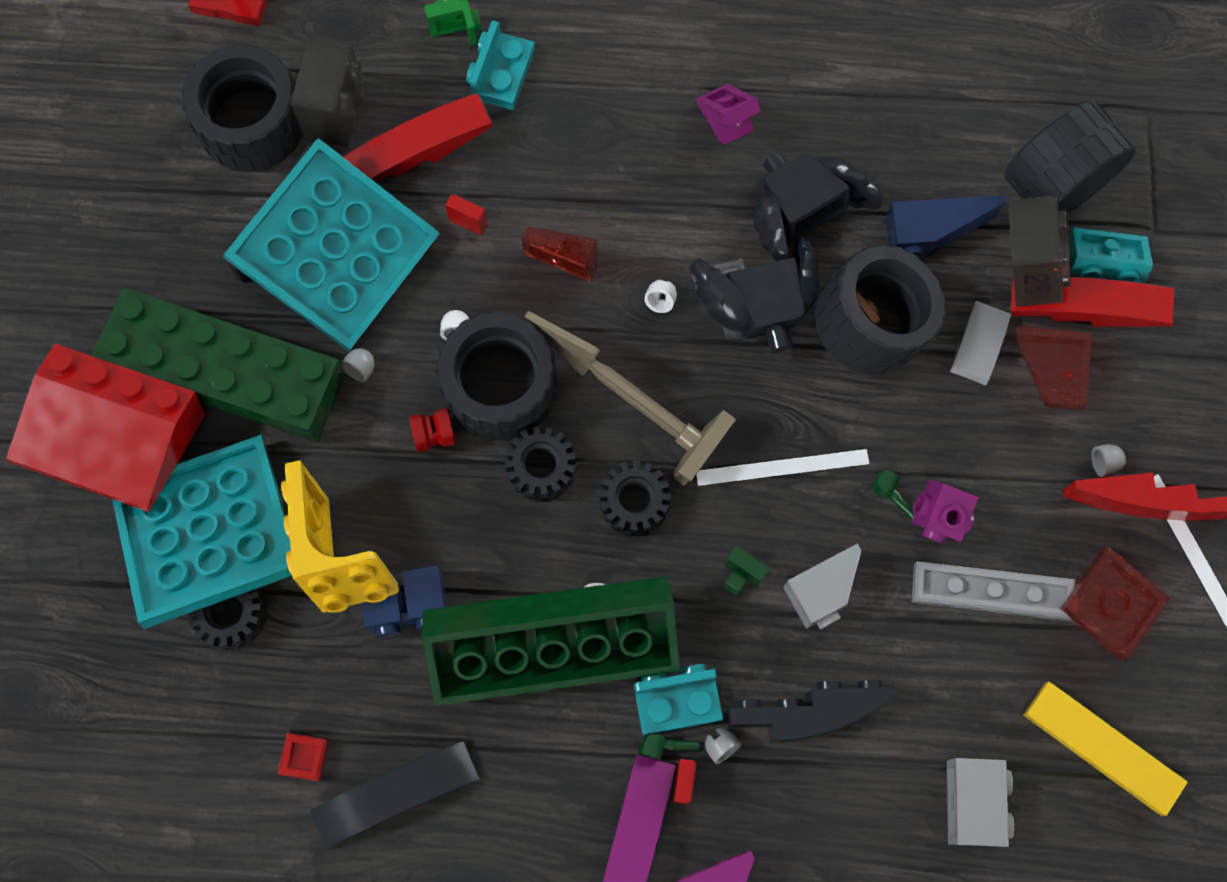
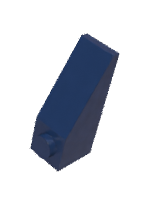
[885,195,1005,260]

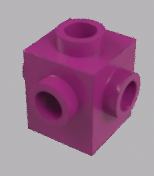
[912,479,979,544]

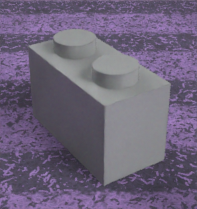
[947,758,1014,847]

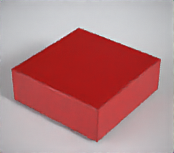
[445,195,487,236]
[278,733,329,782]
[672,759,696,805]

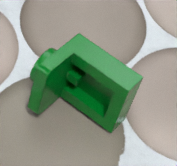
[424,0,482,46]

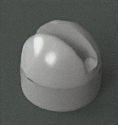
[341,348,375,382]
[1091,444,1126,477]
[705,728,741,764]

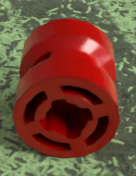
[409,407,456,454]

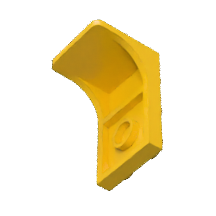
[281,460,399,613]

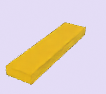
[1023,681,1188,816]

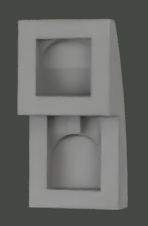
[950,301,1011,385]

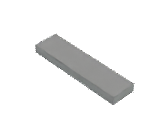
[912,561,1075,621]

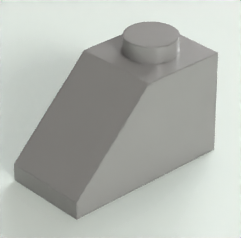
[783,543,862,630]

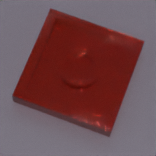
[1060,547,1170,661]

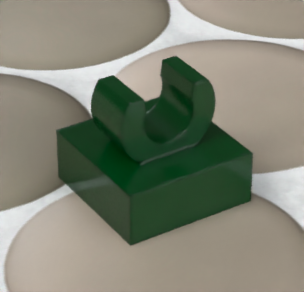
[724,546,769,596]

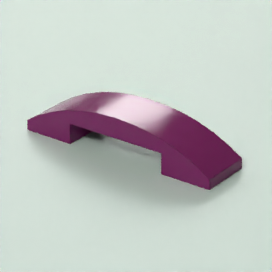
[603,754,676,882]

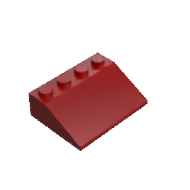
[6,344,205,512]

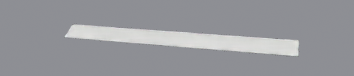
[696,449,869,486]
[1154,474,1227,627]

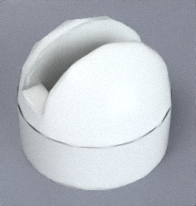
[644,280,677,313]
[440,310,469,340]

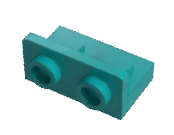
[466,20,535,110]
[1067,227,1153,284]
[634,664,723,736]

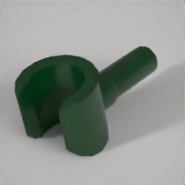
[872,469,914,520]
[639,734,699,760]

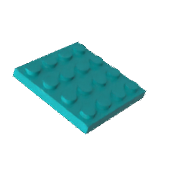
[223,138,440,352]
[112,435,292,629]

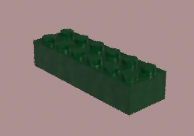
[91,287,346,443]
[422,576,680,706]

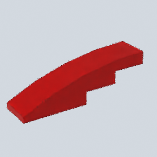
[343,93,494,183]
[1010,276,1174,327]
[1063,473,1227,521]

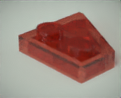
[522,226,597,282]
[1015,326,1092,410]

